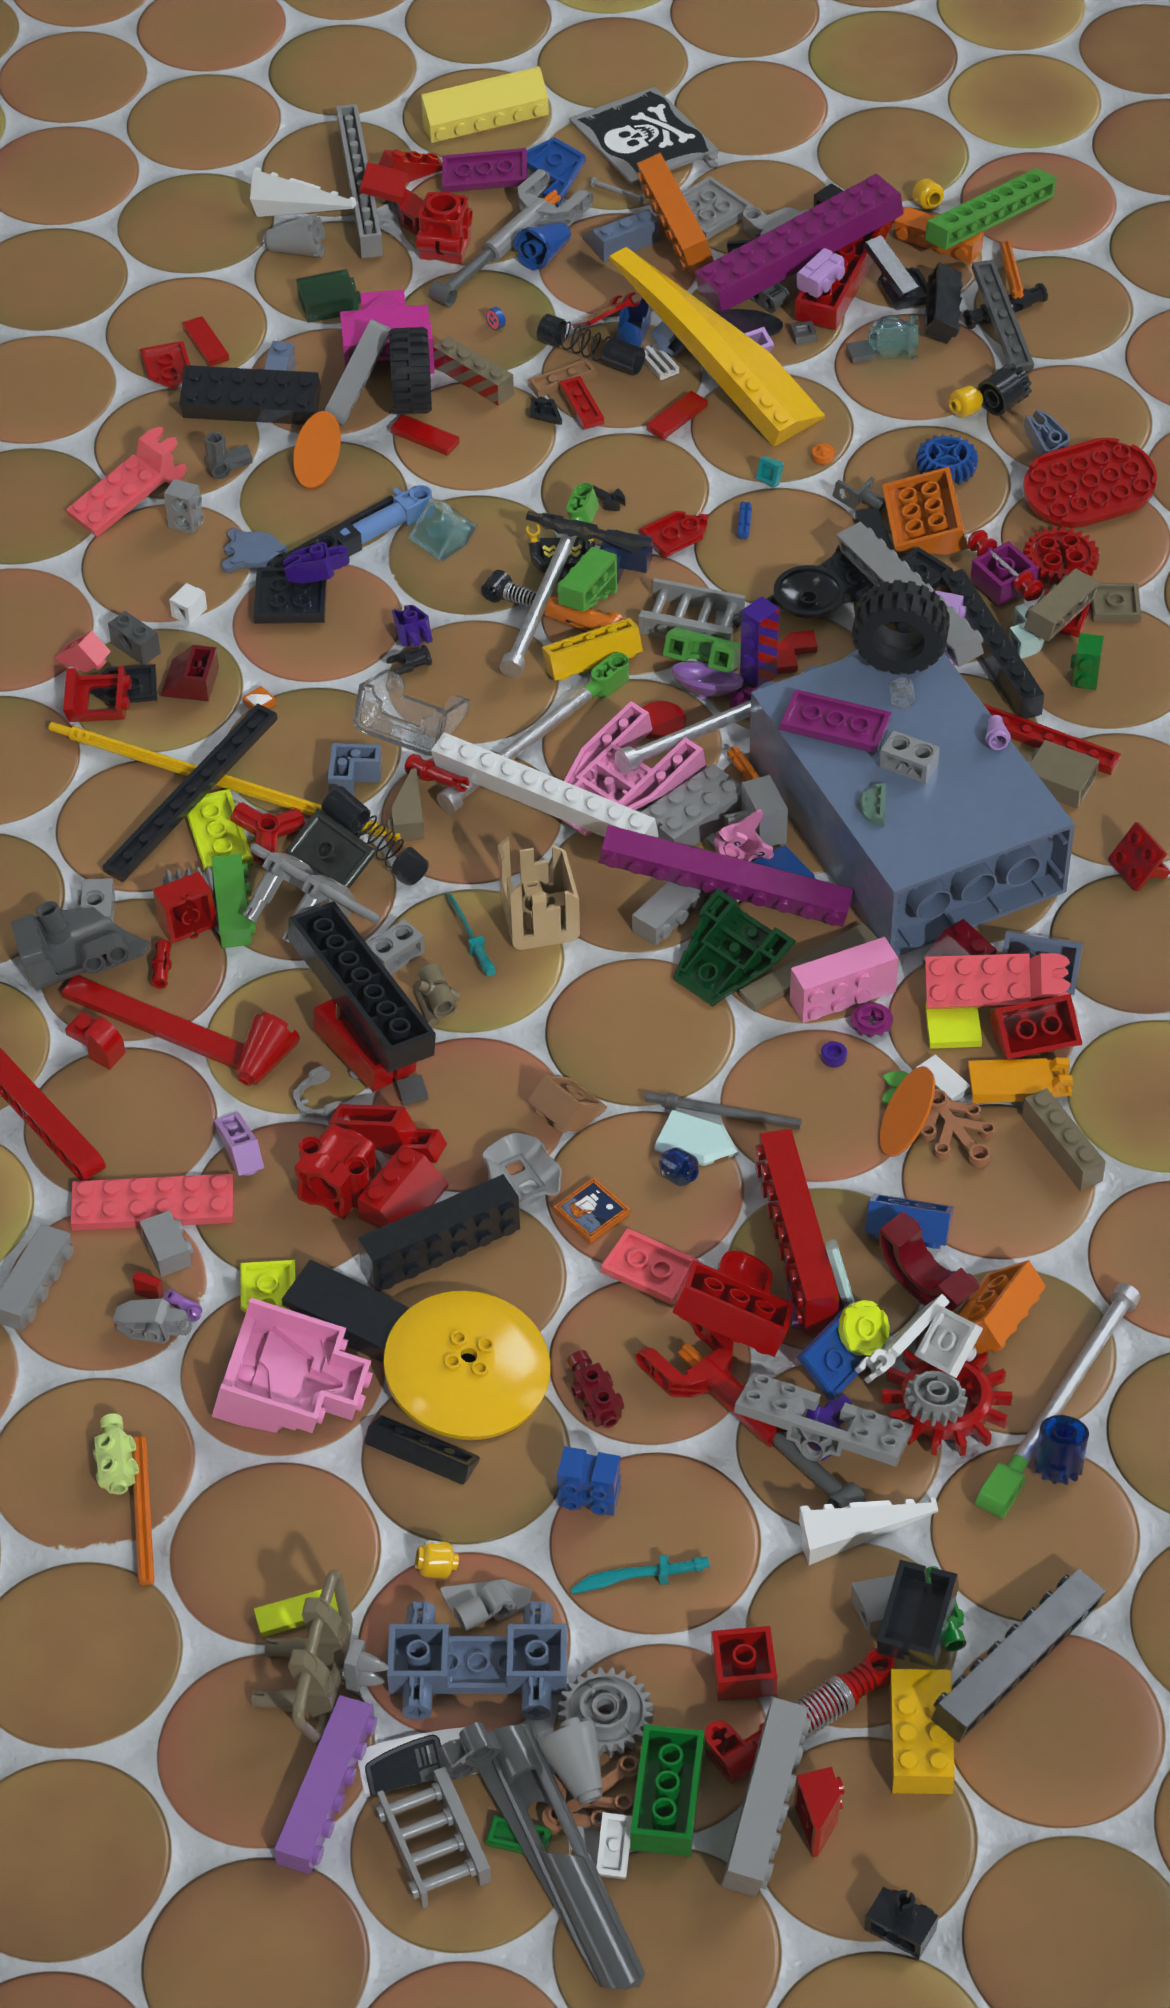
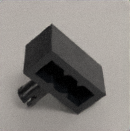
[865,1887,938,1959]

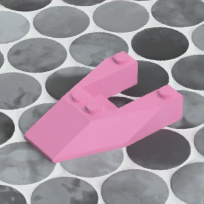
[561,701,706,836]

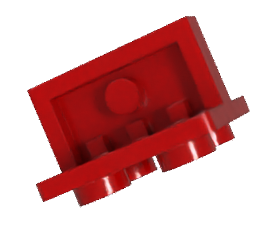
[1108,822,1170,891]

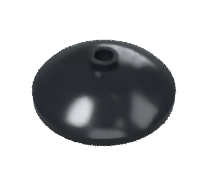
[774,565,845,618]

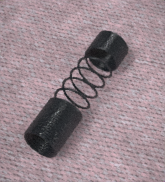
[537,314,646,376]
[321,786,429,886]

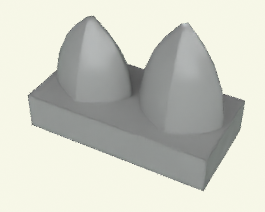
[344,1638,389,1696]

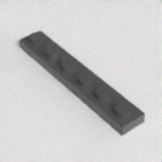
[971,259,1034,371]

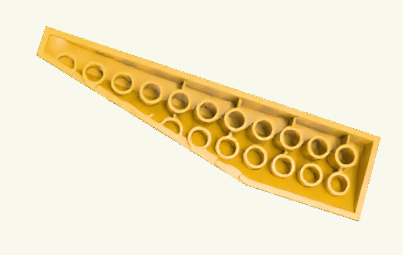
[608,247,826,447]

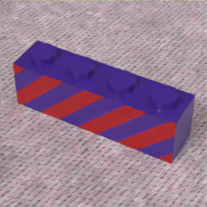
[740,596,779,689]

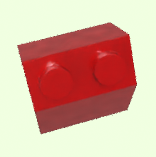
[794,1766,844,1857]

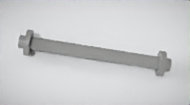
[589,177,646,204]

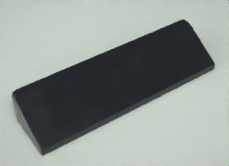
[365,1416,480,1485]

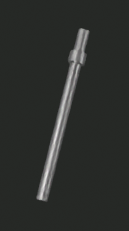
[645,1092,802,1130]

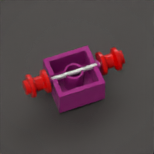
[967,530,1043,607]

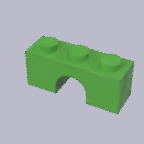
[663,627,741,673]

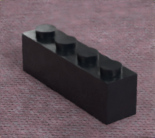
[924,262,963,344]

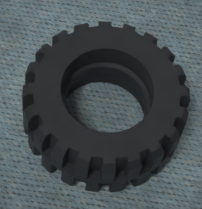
[389,327,432,415]
[852,580,950,675]

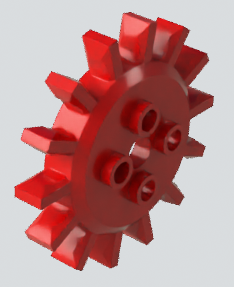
[882,1349,1012,1456]

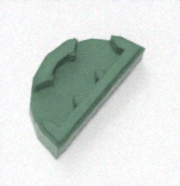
[859,783,886,826]

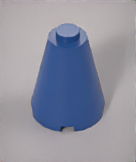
[514,222,571,270]

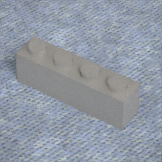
[632,881,713,946]
[0,1224,74,1332]

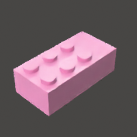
[790,937,898,1023]

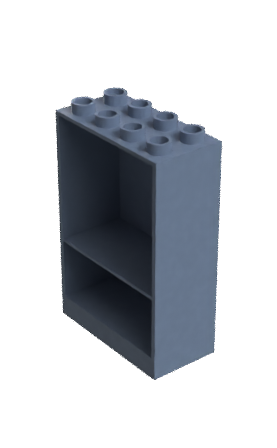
[749,650,1075,957]

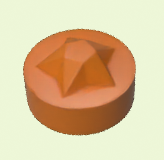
[812,443,835,465]

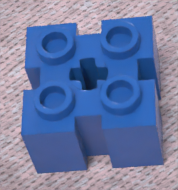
[557,1446,621,1516]

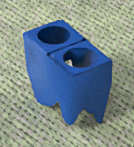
[618,297,651,347]

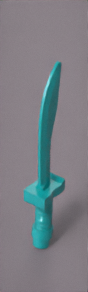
[446,892,496,977]
[571,1555,710,1594]

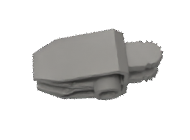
[112,1299,192,1344]

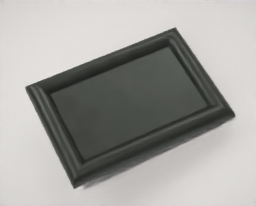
[284,808,378,890]

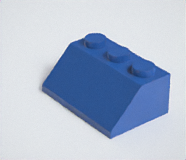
[865,1194,954,1249]

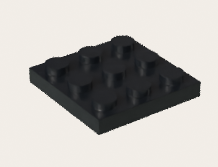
[253,567,327,624]

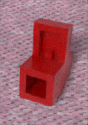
[65,1012,126,1070]

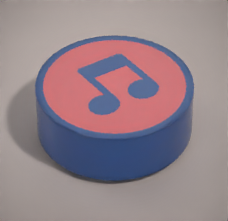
[486,307,506,330]

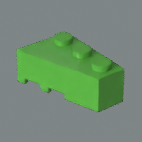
[556,547,617,612]

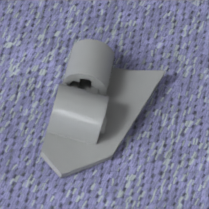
[440,1579,533,1631]

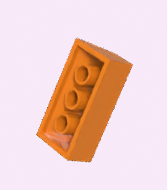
[956,1260,1046,1354]

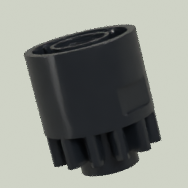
[977,363,1032,416]

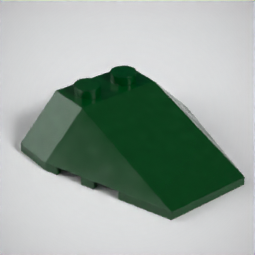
[673,888,796,1007]

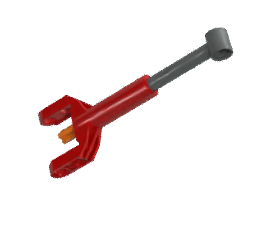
[635,1321,866,1509]

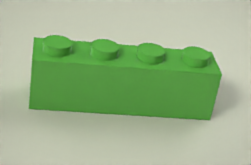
[211,853,256,948]

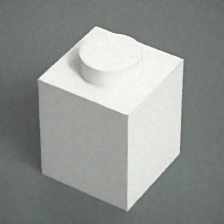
[169,583,207,625]

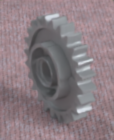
[558,1667,653,1758]

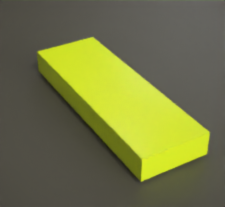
[254,1589,339,1638]

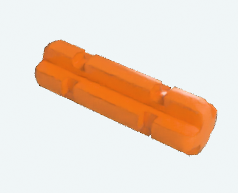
[727,746,759,781]

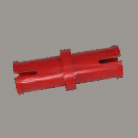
[151,939,172,989]

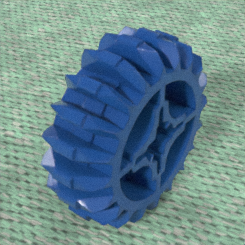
[916,434,978,485]

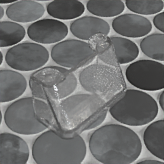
[353,670,471,756]

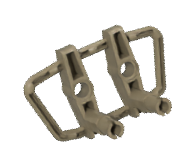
[251,1570,353,1745]

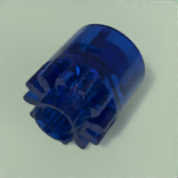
[1034,1415,1089,1485]

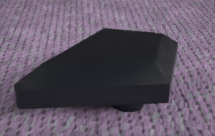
[530,397,562,425]

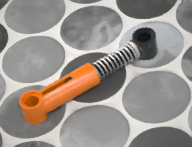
[481,570,625,632]

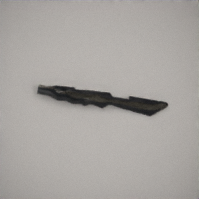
[526,511,652,553]

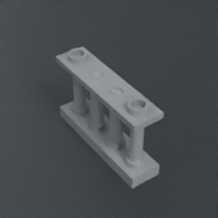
[639,578,745,641]
[375,1767,491,1909]

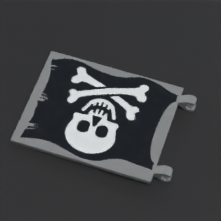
[569,87,719,187]

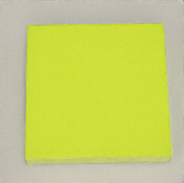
[925,1003,982,1049]

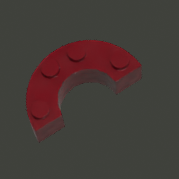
[879,1211,980,1311]

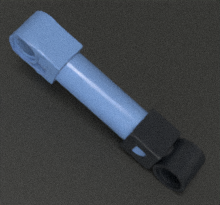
[314,485,433,557]

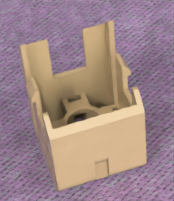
[498,836,580,950]

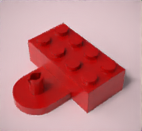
[672,1251,794,1357]

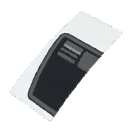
[358,1727,480,1797]

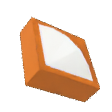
[242,686,276,710]

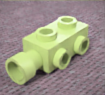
[93,1414,139,1495]

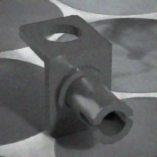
[833,476,886,512]

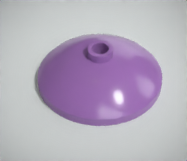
[672,662,743,699]

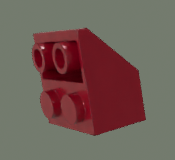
[161,645,219,701]

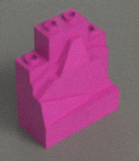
[340,290,435,374]

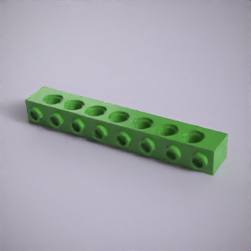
[925,168,1057,250]

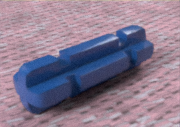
[737,502,752,540]

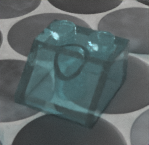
[408,498,477,561]

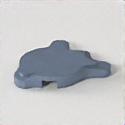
[222,528,288,573]

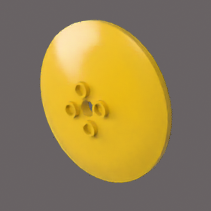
[383,1291,550,1440]

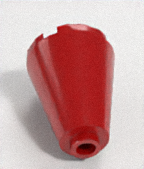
[235,1012,300,1086]

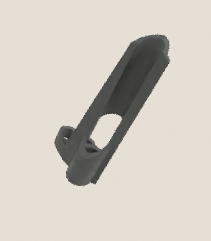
[438,1722,645,1990]

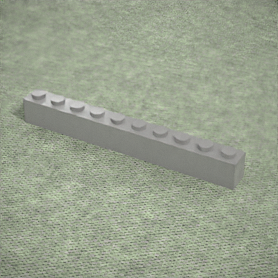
[336,104,383,258]
[836,522,984,667]

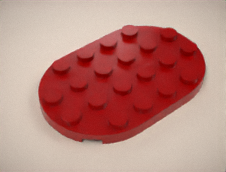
[1023,438,1157,528]

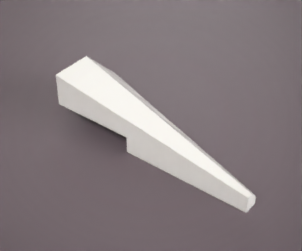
[250,167,357,217]
[799,1497,938,1565]

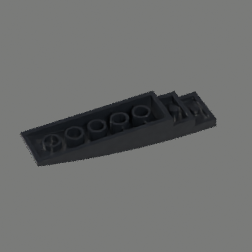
[282,1260,476,1363]

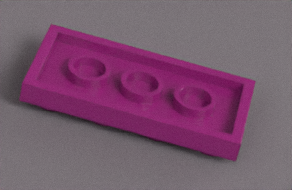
[442,148,527,192]
[780,689,891,754]

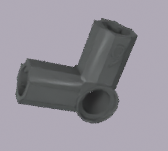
[204,431,253,479]

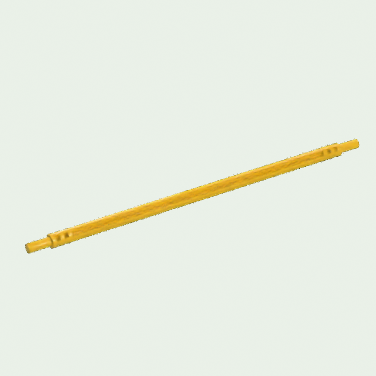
[49,722,401,841]

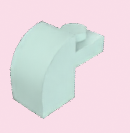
[1009,604,1044,659]

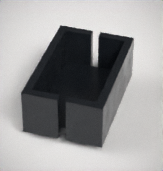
[877,1560,959,1668]

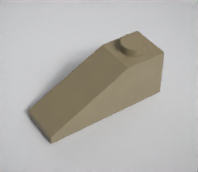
[387,768,424,842]

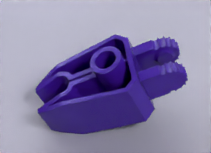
[283,542,350,584]
[392,605,433,648]

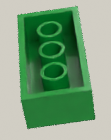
[630,1724,704,1857]

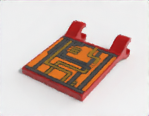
[572,292,640,328]

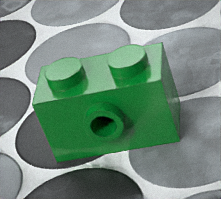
[1070,633,1104,690]

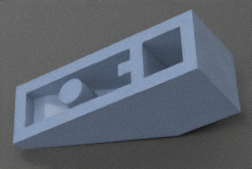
[265,341,296,371]

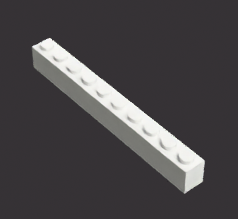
[431,732,659,838]

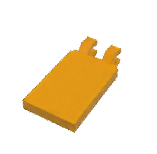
[968,1057,1073,1103]

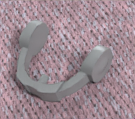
[293,1066,343,1120]

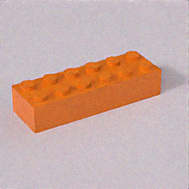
[637,152,714,277]

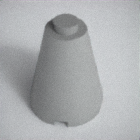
[263,213,325,258]

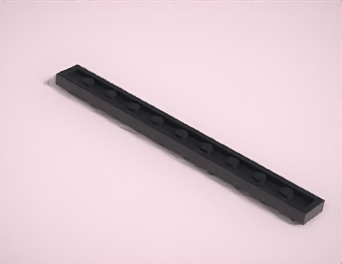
[102,703,278,882]

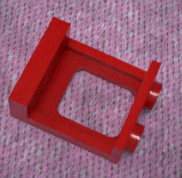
[63,666,131,722]

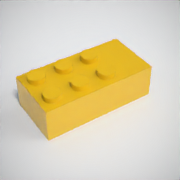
[889,1669,955,1794]

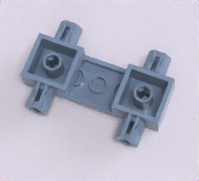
[387,1601,568,1720]

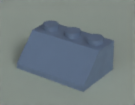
[582,209,660,262]
[1002,930,1084,995]

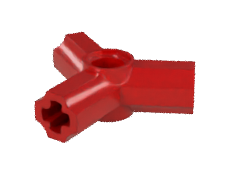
[230,802,306,866]

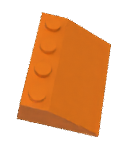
[882,467,968,555]

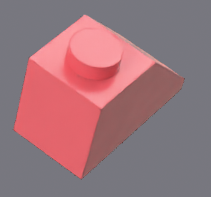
[55,630,111,673]

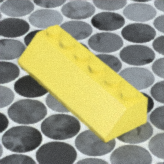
[421,66,549,143]

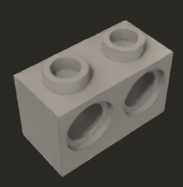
[164,479,204,534]
[879,730,940,784]
[367,919,425,975]

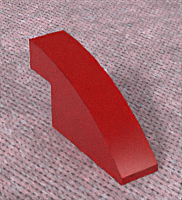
[328,1104,447,1163]

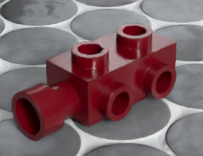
[567,1350,624,1428]

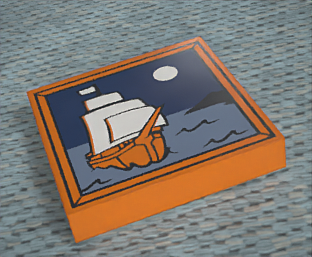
[554,1178,630,1244]

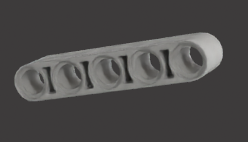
[324,319,392,426]

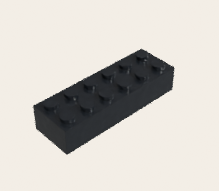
[179,365,321,425]
[358,1174,520,1292]

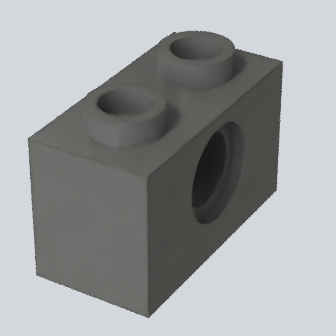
[108,611,161,665]

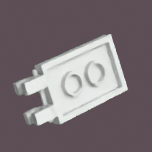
[854,1294,950,1383]

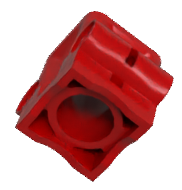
[416,192,473,264]
[294,1124,377,1220]

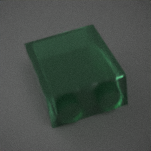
[296,269,361,323]

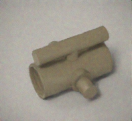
[413,963,460,1026]

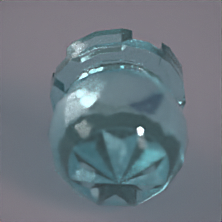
[868,315,919,360]

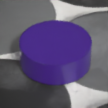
[821,1041,847,1067]

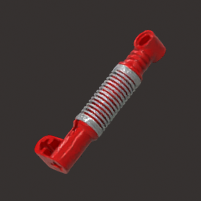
[704,1648,895,1784]

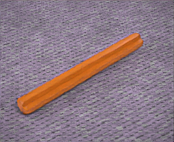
[999,240,1024,299]

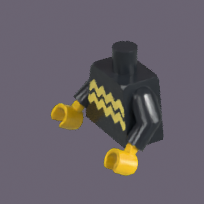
[525,523,597,585]

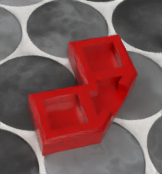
[777,630,818,674]

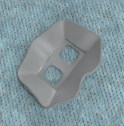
[482,1133,562,1203]

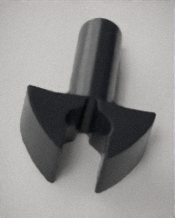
[593,485,626,511]

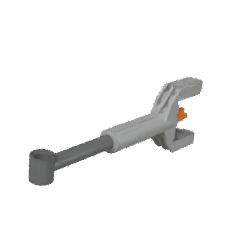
[428,169,594,307]

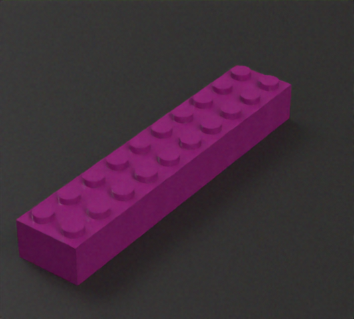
[695,173,904,311]

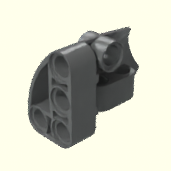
[11,901,151,991]

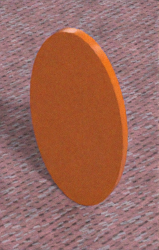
[293,411,341,489]
[880,1066,935,1157]

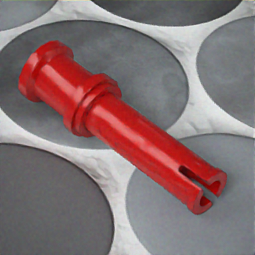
[404,754,469,792]

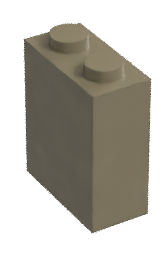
[1029,740,1099,808]

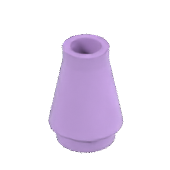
[985,715,1011,750]

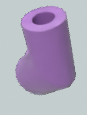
[164,1289,202,1322]

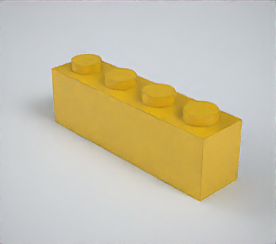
[542,618,643,681]

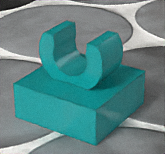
[756,456,784,487]

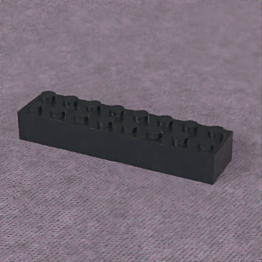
[288,901,436,1073]

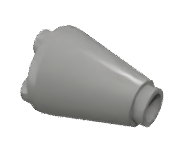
[536,1717,603,1805]

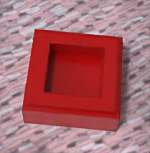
[132,1271,164,1299]

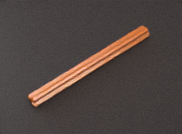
[132,1436,155,1586]

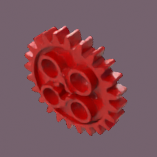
[1023,526,1100,585]

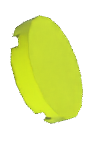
[838,1300,890,1356]

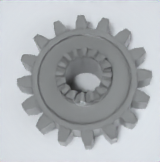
[904,1371,967,1426]

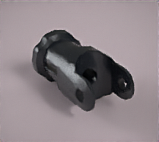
[386,645,432,676]

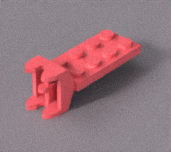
[66,427,187,537]
[925,953,1071,1009]

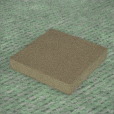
[1091,583,1141,622]

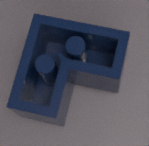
[600,529,653,585]

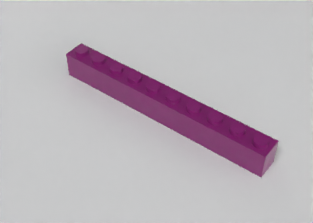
[598,825,853,927]

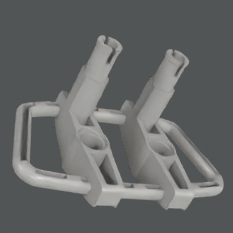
[242,843,380,943]

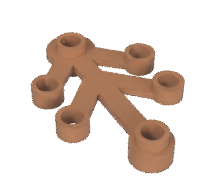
[920,1089,996,1168]
[542,1755,640,1833]

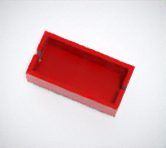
[313,999,417,1093]

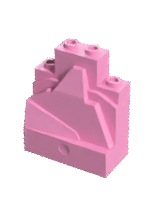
[212,1298,373,1433]

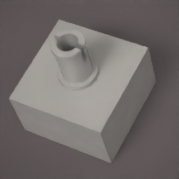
[724,775,788,847]

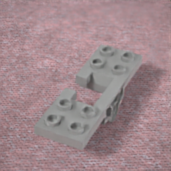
[734,1372,914,1467]

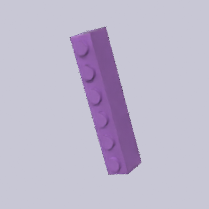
[274,1695,377,1875]

